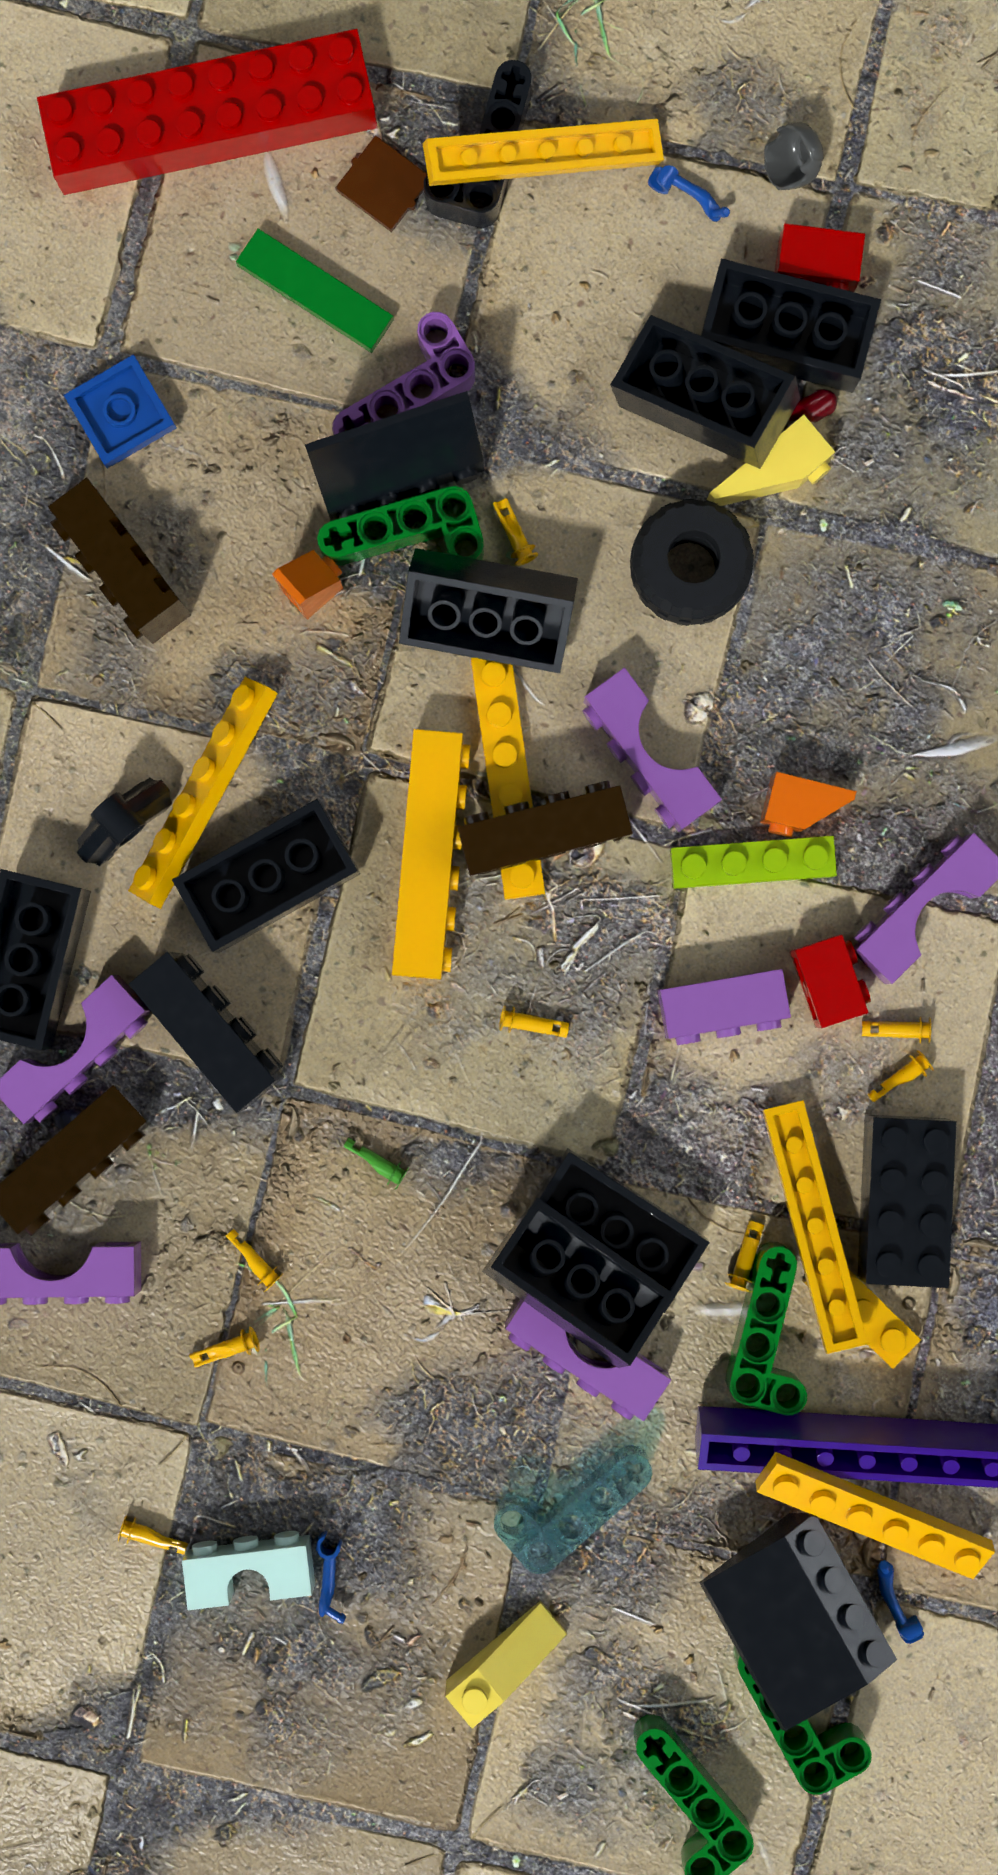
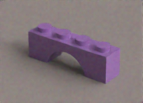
[582,667,722,832]
[854,833,998,984]
[0,975,151,1124]
[0,1241,141,1305]
[505,1299,671,1421]

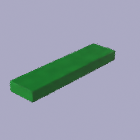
[236,228,394,353]

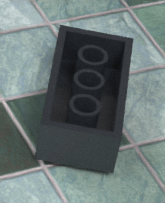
[701,258,881,393]
[610,315,801,469]
[399,548,578,673]
[172,799,361,953]
[0,869,91,1050]
[129,951,284,1113]
[857,1114,957,1288]
[536,1148,710,1313]

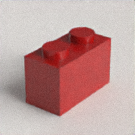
[775,223,865,292]
[790,935,871,1029]

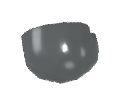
[764,122,824,190]

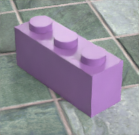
[657,969,791,1045]

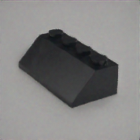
[482,1197,675,1368]

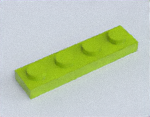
[670,836,837,889]

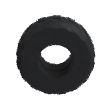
[630,498,754,626]

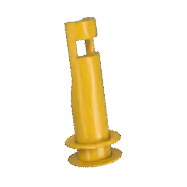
[493,498,539,566]
[499,1005,569,1038]
[862,1017,931,1044]
[867,1050,934,1102]
[725,1221,764,1292]
[226,1229,283,1292]
[189,1326,260,1368]
[118,1515,188,1555]

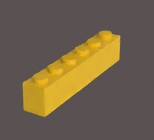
[392,729,471,980]

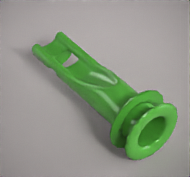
[343,1138,409,1190]

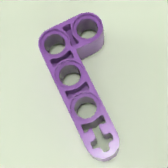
[332,312,475,435]

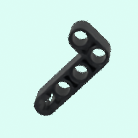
[424,60,532,228]

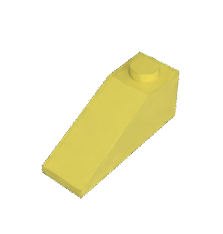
[707,415,835,506]
[445,1601,567,1729]

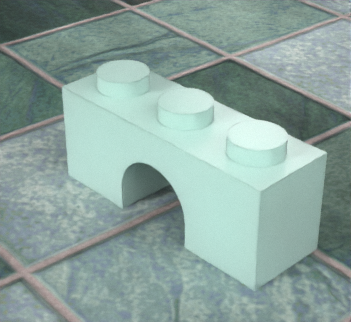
[182,1531,315,1610]

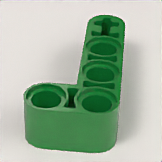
[317,486,484,566]
[725,1242,807,1415]
[733,1646,872,1795]
[633,1714,754,1875]

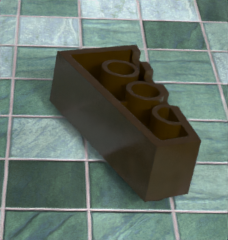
[48,477,191,644]
[457,781,633,877]
[0,1085,147,1239]

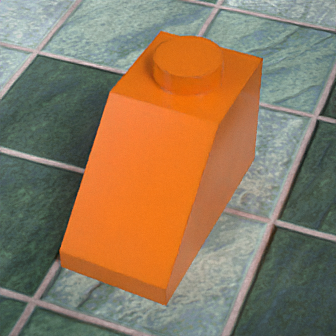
[272,550,343,620]
[760,772,857,837]

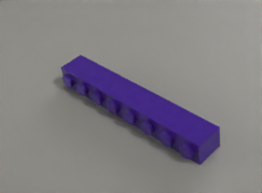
[695,1406,998,1488]

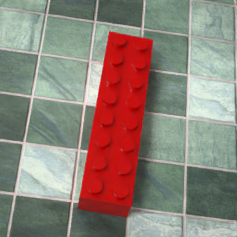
[37,29,377,195]

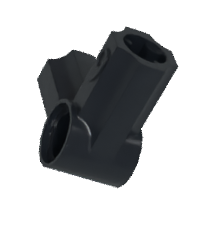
[77,777,173,866]

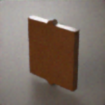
[335,135,427,233]

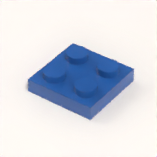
[64,354,177,469]

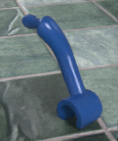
[648,165,730,222]
[316,1531,346,1624]
[877,1560,924,1644]

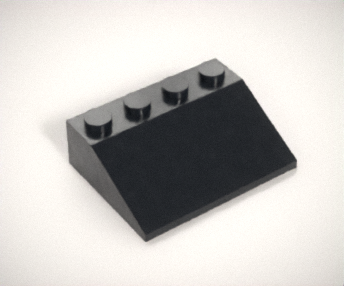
[305,391,484,521]
[699,1513,897,1731]

